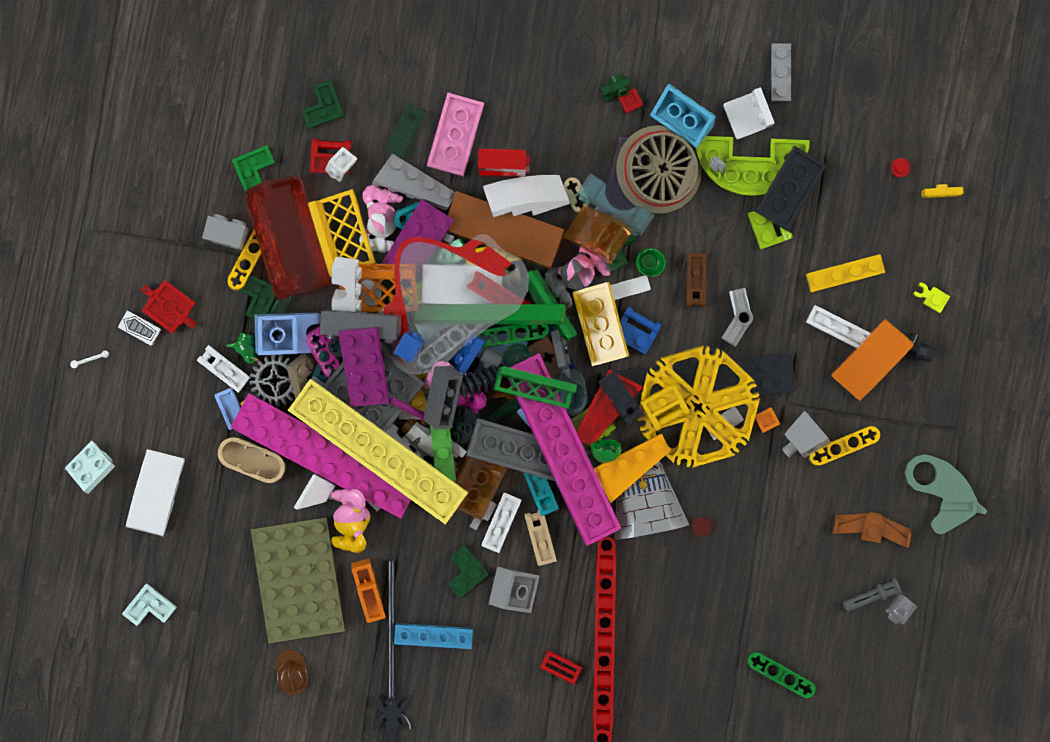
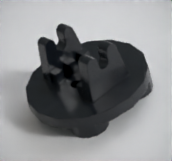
[450,405,480,444]

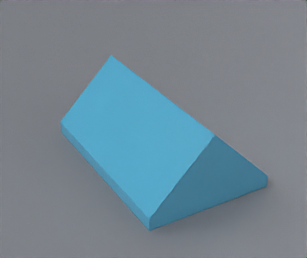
[650,84,716,148]

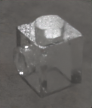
[885,594,918,625]

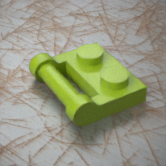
[748,211,793,250]

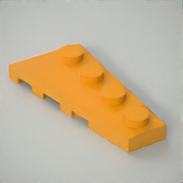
[593,434,670,503]

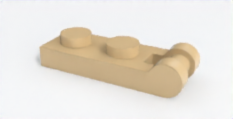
[524,510,557,566]

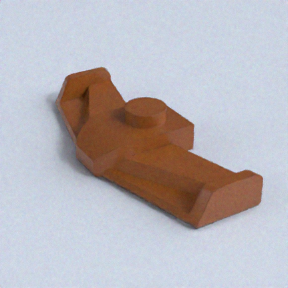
[832,512,911,548]

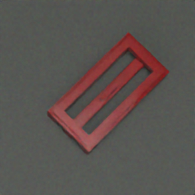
[540,650,583,684]

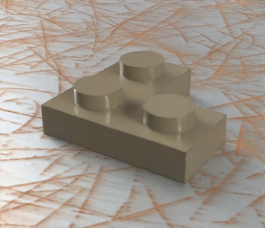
[286,353,315,398]

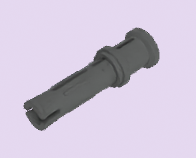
[843,578,902,613]

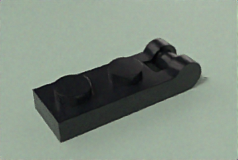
[598,371,645,426]

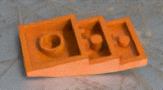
[831,319,914,401]

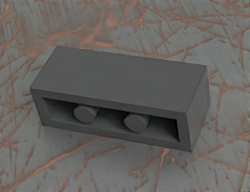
[424,366,463,429]

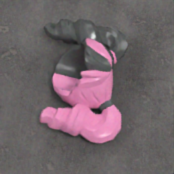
[545,240,610,308]

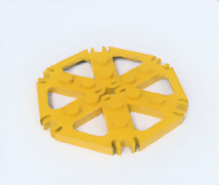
[637,345,760,468]

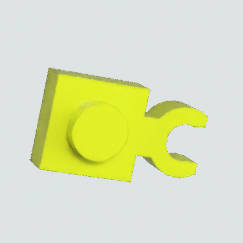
[913,283,950,313]

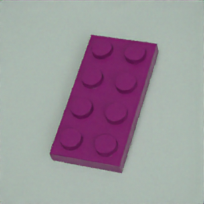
[381,199,454,283]
[338,327,390,407]

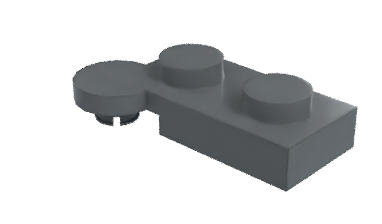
[551,330,572,380]

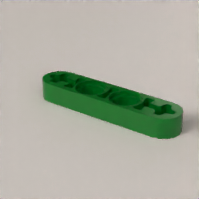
[476,324,549,348]
[747,652,816,698]

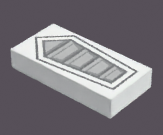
[118,311,161,346]

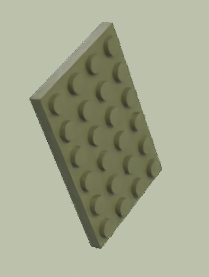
[251,517,345,644]

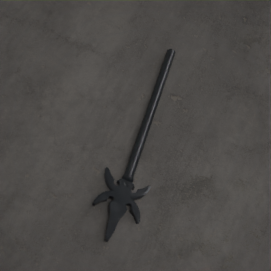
[373,560,411,742]

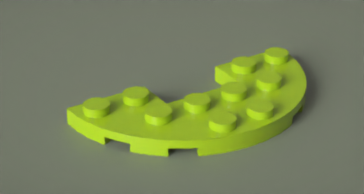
[695,136,810,196]

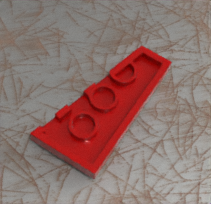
[576,369,643,447]

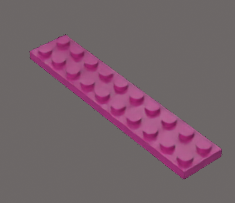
[508,353,621,546]
[230,393,411,518]

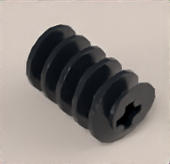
[460,365,497,399]

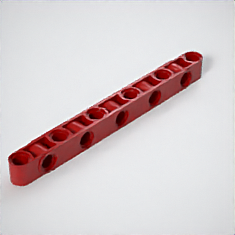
[593,536,616,742]

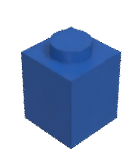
[394,331,426,363]

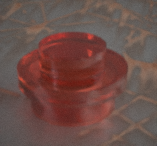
[692,517,711,537]

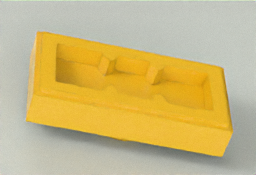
[921,184,964,198]

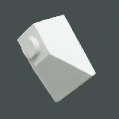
[294,474,336,510]

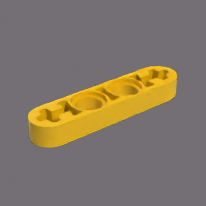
[227,222,272,291]
[809,426,880,466]

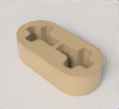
[564,178,589,213]

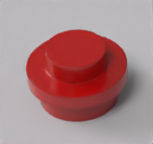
[891,158,910,177]

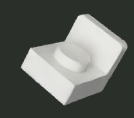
[325,147,357,182]

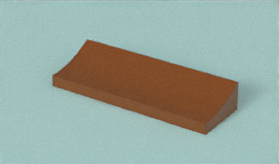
[447,191,564,269]

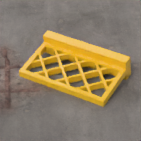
[308,189,376,277]

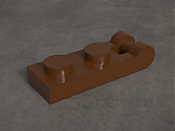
[686,253,707,307]

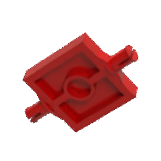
[140,280,197,334]

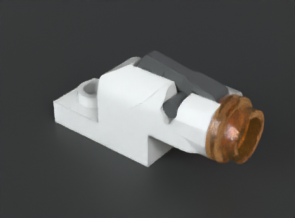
[401,418,467,458]

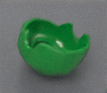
[636,248,666,277]
[591,439,621,463]

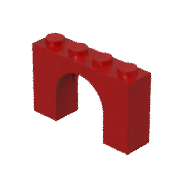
[478,149,530,178]

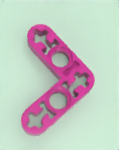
[305,326,340,380]

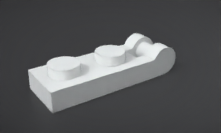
[197,345,251,393]

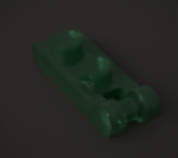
[385,102,426,159]

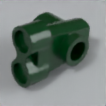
[600,74,631,102]

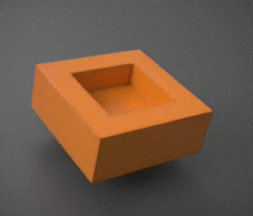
[755,407,780,433]

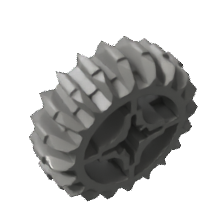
[249,355,294,406]

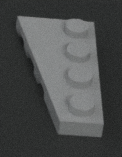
[372,154,455,211]

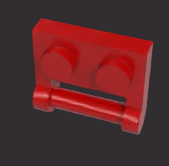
[310,139,351,175]

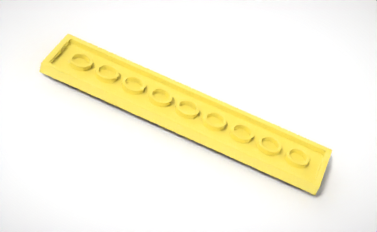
[288,379,469,524]

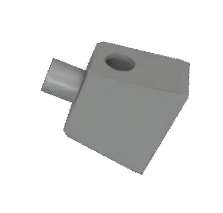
[782,411,831,458]

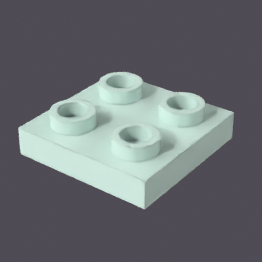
[65,441,115,494]

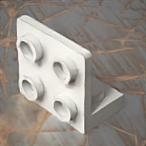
[723,87,774,139]

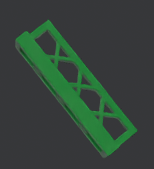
[494,366,577,409]

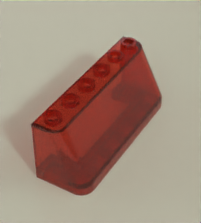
[245,174,333,300]

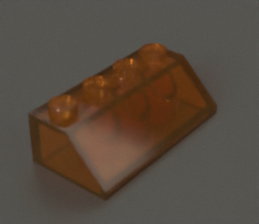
[454,456,507,521]

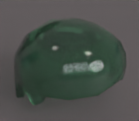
[503,343,533,367]

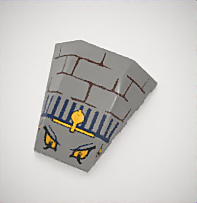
[614,461,689,540]

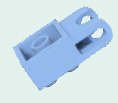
[255,313,323,355]

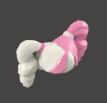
[359,185,403,253]

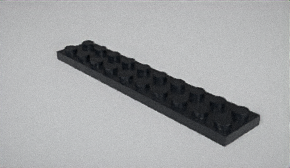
[601,353,796,408]

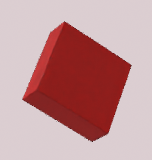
[618,88,643,114]

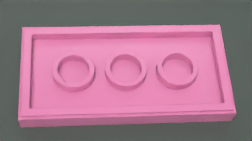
[427,93,484,177]

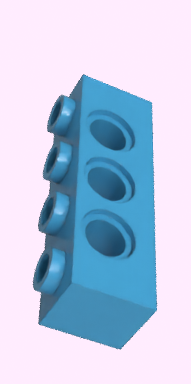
[394,623,473,649]

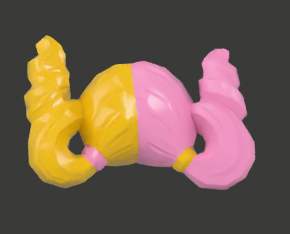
[330,489,371,553]

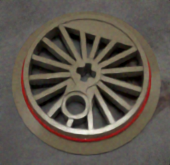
[616,125,702,214]

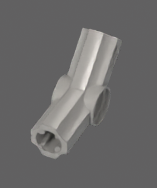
[721,288,753,347]

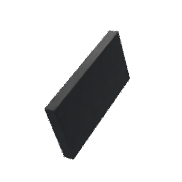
[754,146,827,231]

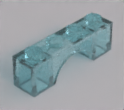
[577,173,655,237]

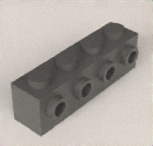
[320,310,402,343]

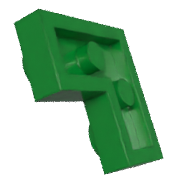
[232,145,275,196]

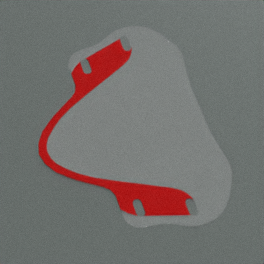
[378,234,529,375]

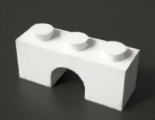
[332,257,362,312]

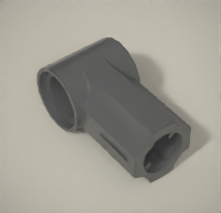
[473,347,503,374]

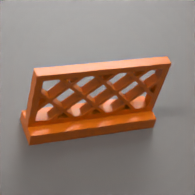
[339,264,418,312]

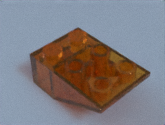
[563,205,631,264]

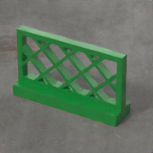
[521,270,578,341]

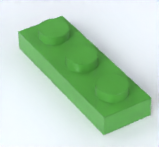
[430,425,456,481]

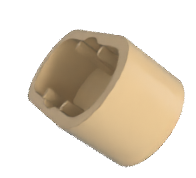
[218,437,287,483]

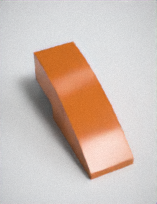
[351,558,386,623]

